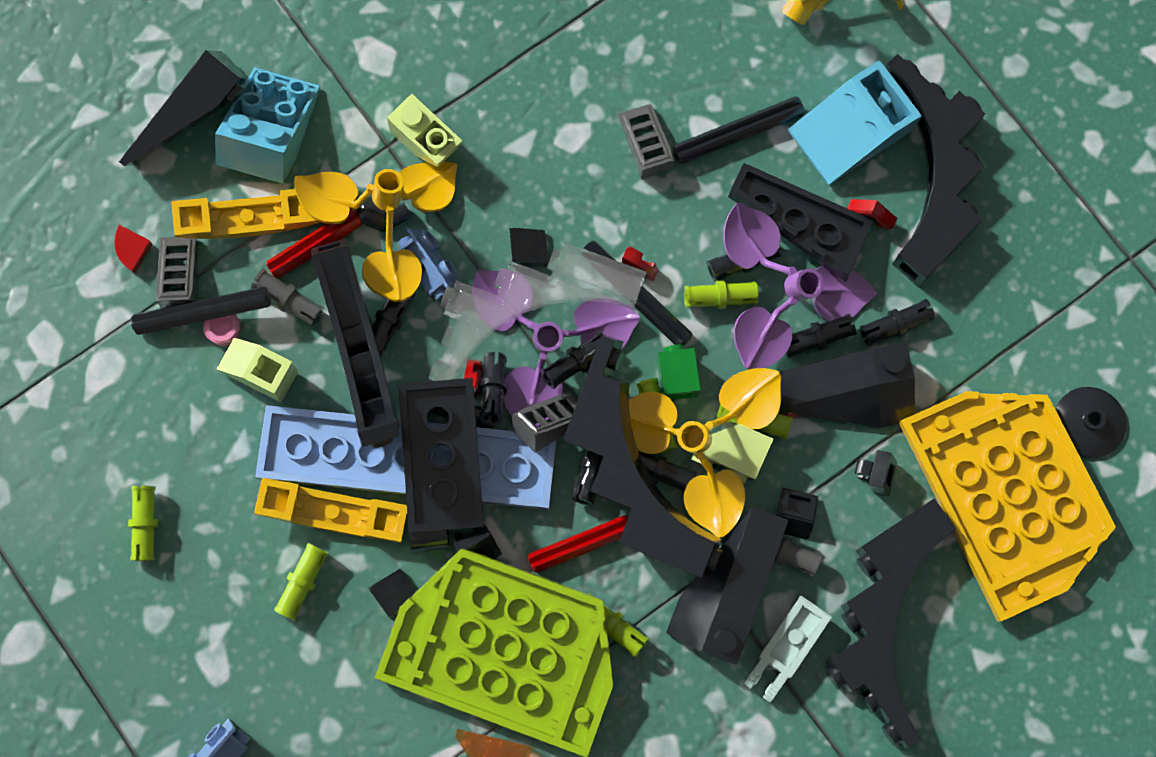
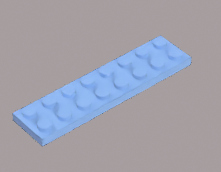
[255,405,557,510]

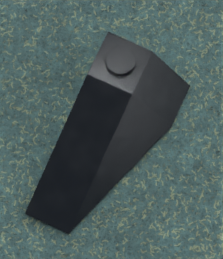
[119,50,247,166]
[778,343,915,428]
[666,507,788,665]

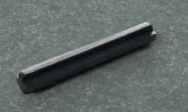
[673,96,804,164]
[581,240,692,345]
[131,286,271,335]

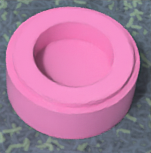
[203,315,242,346]

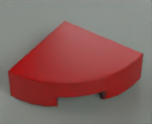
[847,199,897,229]
[114,225,153,274]
[621,246,658,281]
[464,360,483,397]

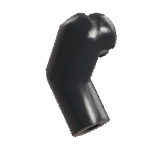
[357,201,412,232]

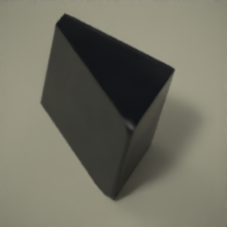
[509,228,548,269]
[776,487,818,539]
[368,568,417,620]

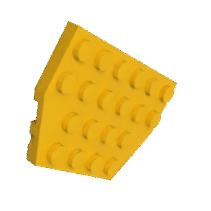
[899,391,1116,622]

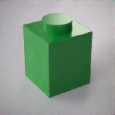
[656,344,701,401]

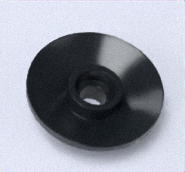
[1055,387,1126,458]

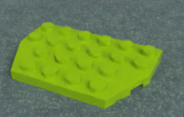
[375,548,613,757]

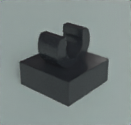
[854,450,897,496]
[454,524,502,559]

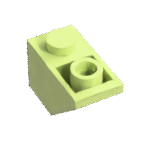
[387,94,463,167]
[217,338,299,403]
[688,424,773,484]

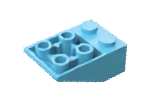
[788,60,922,186]
[215,67,320,184]

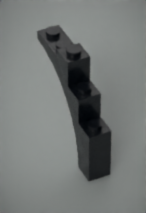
[886,54,986,288]
[311,238,400,448]
[825,498,956,749]

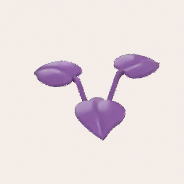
[723,203,876,370]
[473,270,640,426]

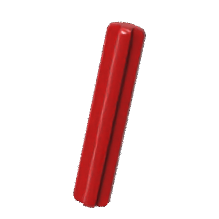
[266,208,363,279]
[528,515,628,573]

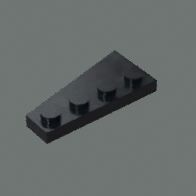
[728,163,874,282]

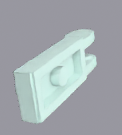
[744,595,832,702]

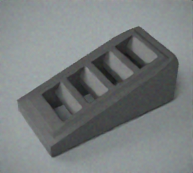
[618,104,675,179]
[156,237,197,308]
[512,391,578,453]

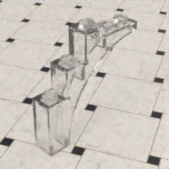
[429,242,646,381]

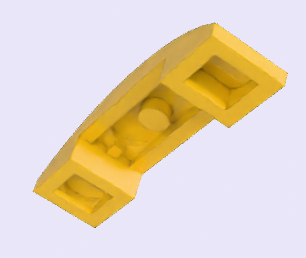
[171,189,320,239]
[254,477,407,543]

